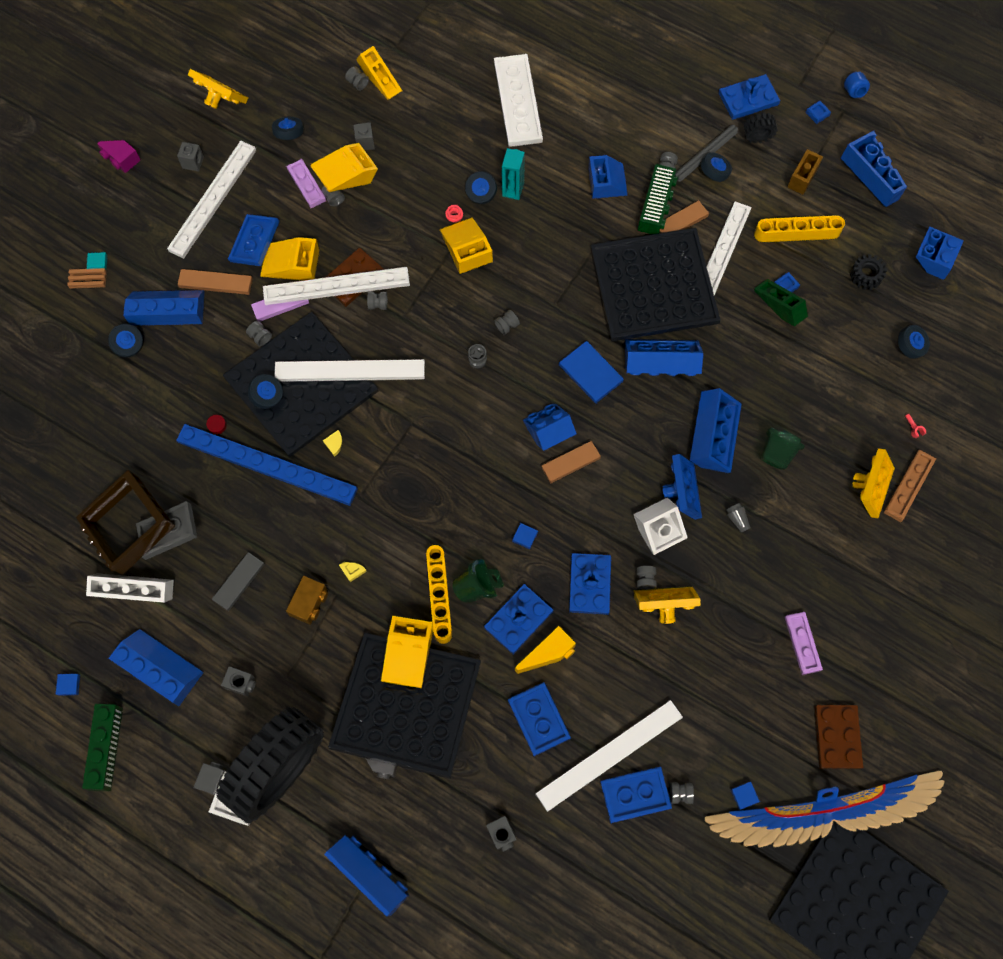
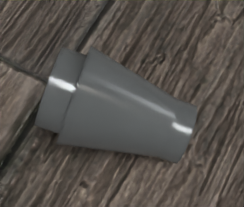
[726,503,751,533]

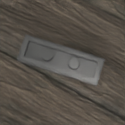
[212,552,265,612]

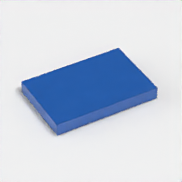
[228,214,280,266]
[559,341,624,404]
[508,682,571,756]
[600,767,672,823]

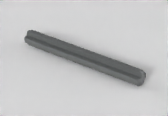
[675,125,738,182]

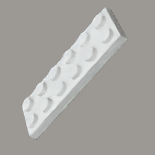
[494,54,543,147]

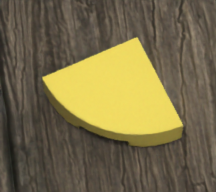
[323,430,342,457]
[339,562,367,582]

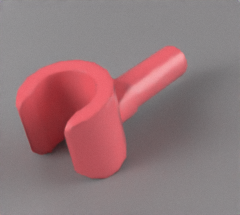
[905,414,926,438]

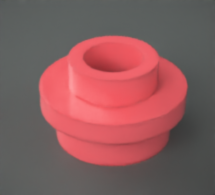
[446,205,463,222]

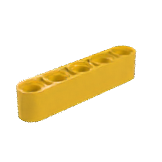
[754,216,845,242]
[426,545,452,644]

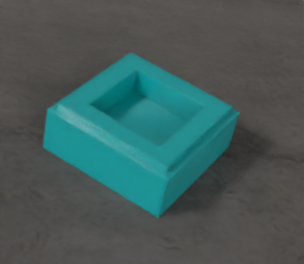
[87,252,108,271]

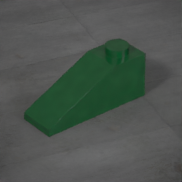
[754,279,808,327]

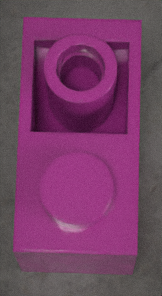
[97,140,141,173]

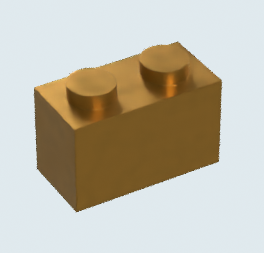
[787,149,823,195]
[286,576,328,625]

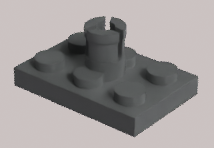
[136,501,197,560]

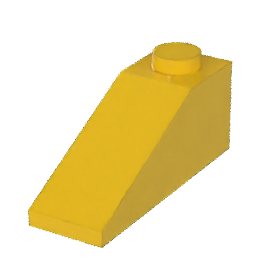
[356,46,402,100]
[515,626,576,674]

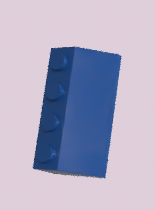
[124,290,205,326]
[625,340,703,376]
[690,388,742,473]
[108,629,204,706]
[324,835,408,917]

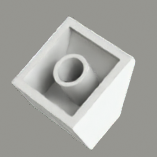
[633,498,687,555]

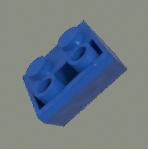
[588,155,628,199]
[916,226,964,280]
[523,404,577,451]

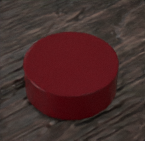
[206,415,227,435]

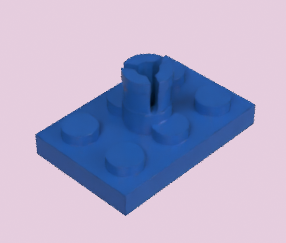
[719,74,780,120]
[663,454,702,520]
[569,553,611,615]
[484,584,554,655]

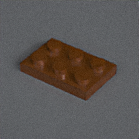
[325,248,384,307]
[815,705,863,769]

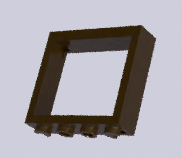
[76,470,175,575]

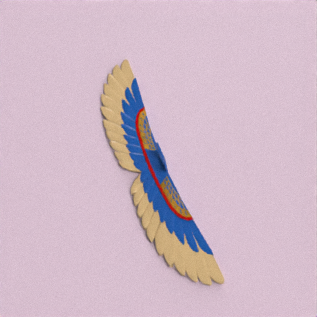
[705,771,944,848]

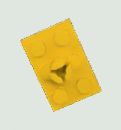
[188,69,248,109]
[853,449,895,518]
[634,587,700,624]

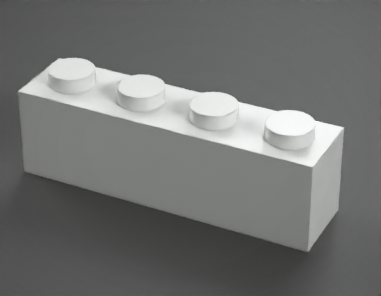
[86,573,174,602]

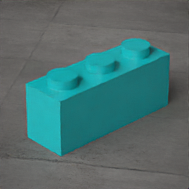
[502,148,525,200]

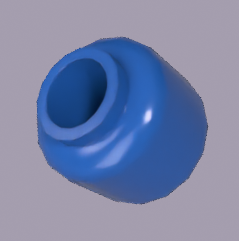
[844,72,870,98]

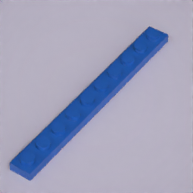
[176,424,358,506]

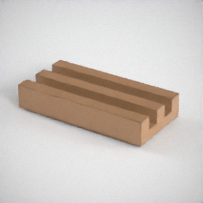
[67,268,107,289]

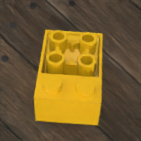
[311,143,378,192]
[440,217,493,274]
[260,237,319,281]
[381,616,433,688]

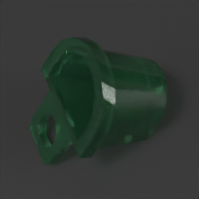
[760,427,805,470]
[452,559,504,603]

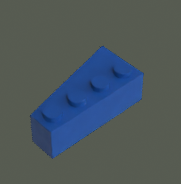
[841,131,907,207]

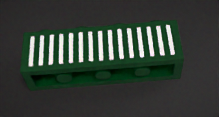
[638,164,678,235]
[82,704,123,792]

